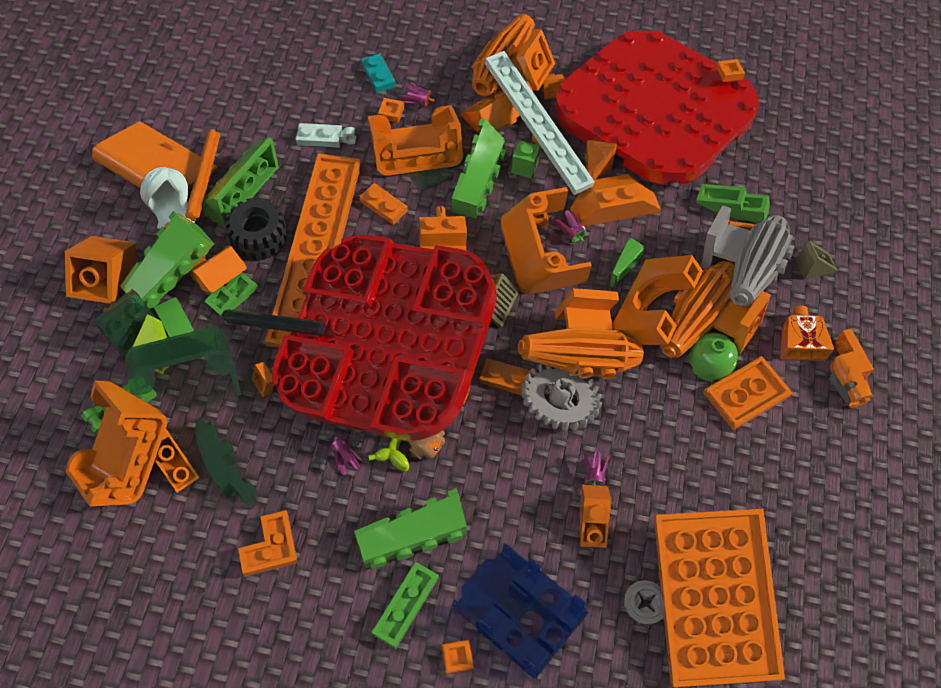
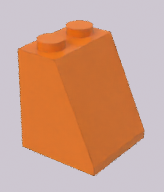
[65,236,136,304]

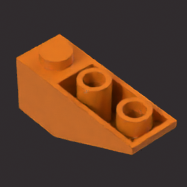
[155,429,199,493]

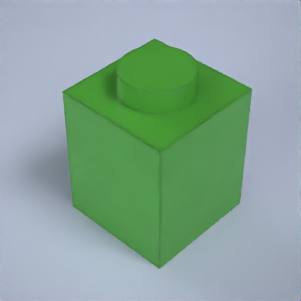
[511,140,540,179]

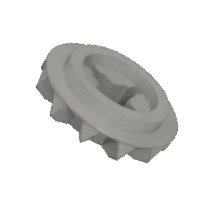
[624,580,664,625]

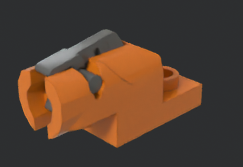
[829,329,874,408]

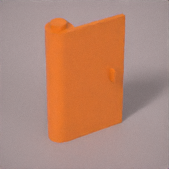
[92,121,218,197]

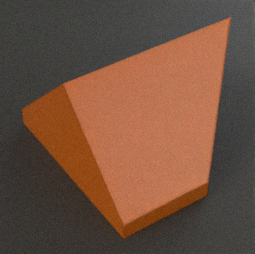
[585,140,617,180]

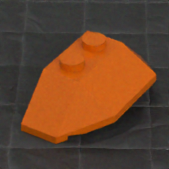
[570,174,661,226]

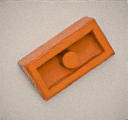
[193,246,247,293]

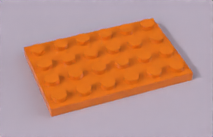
[654,509,785,687]

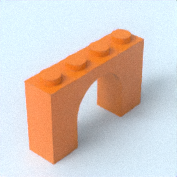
[612,255,703,345]

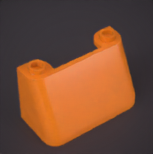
[368,105,463,175]
[65,381,167,506]

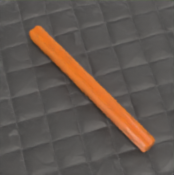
[185,129,220,221]

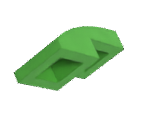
[205,272,259,316]
[154,297,196,346]

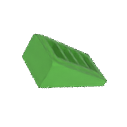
[610,238,644,288]

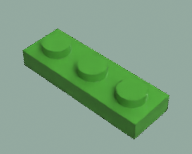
[372,562,439,649]

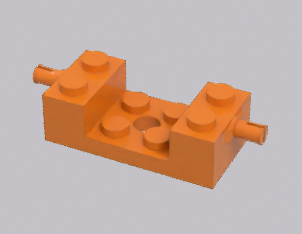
[418,206,467,251]

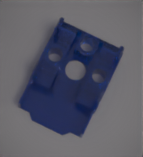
[453,543,589,679]

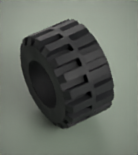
[225,198,287,260]

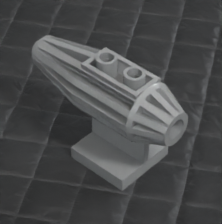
[701,206,795,306]

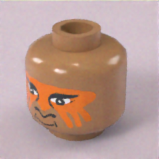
[408,430,445,460]

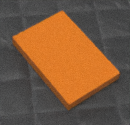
[703,356,793,431]

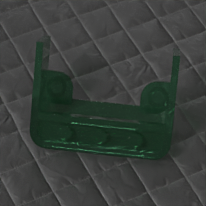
[126,326,243,400]

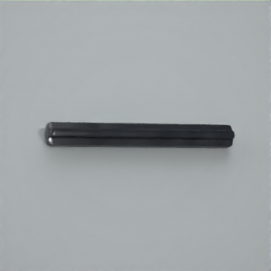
[223,309,326,336]

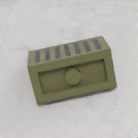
[491,273,519,328]

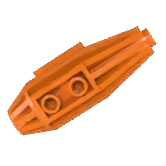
[471,14,555,96]
[660,261,771,358]
[518,288,643,379]

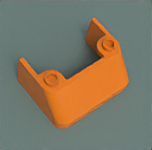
[500,187,592,294]

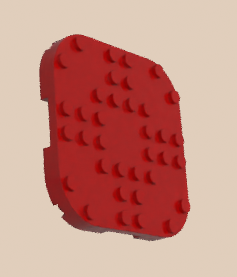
[555,31,759,185]
[272,235,497,441]

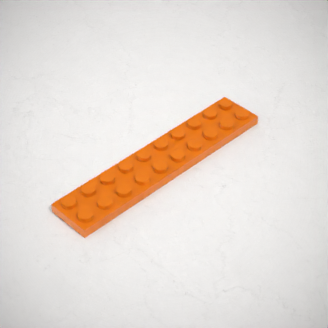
[265,154,361,348]

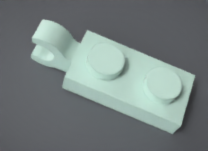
[296,123,356,148]

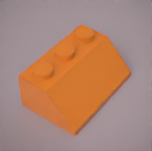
[460,81,534,133]

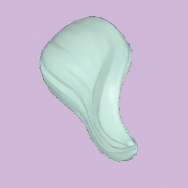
[140,167,195,229]

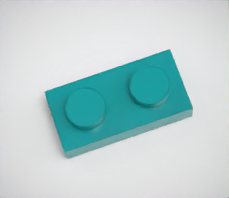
[361,53,396,93]

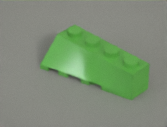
[451,118,507,219]
[121,211,214,311]
[354,488,467,569]

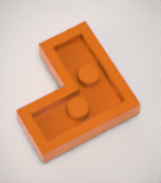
[238,510,298,577]

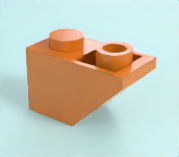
[580,485,611,548]

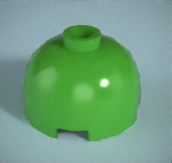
[688,333,738,382]

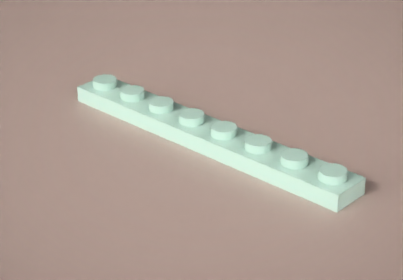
[485,51,594,195]

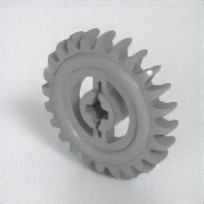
[521,364,602,431]

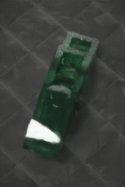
[196,417,258,510]

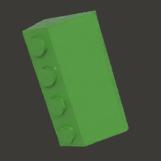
[202,137,279,227]

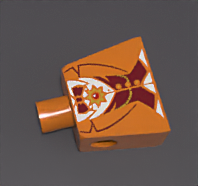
[780,306,834,361]

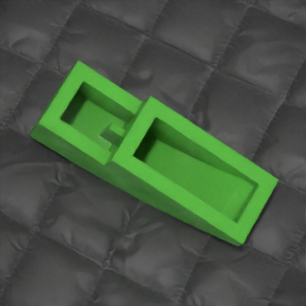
[696,184,770,223]

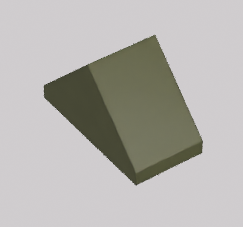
[796,241,838,280]

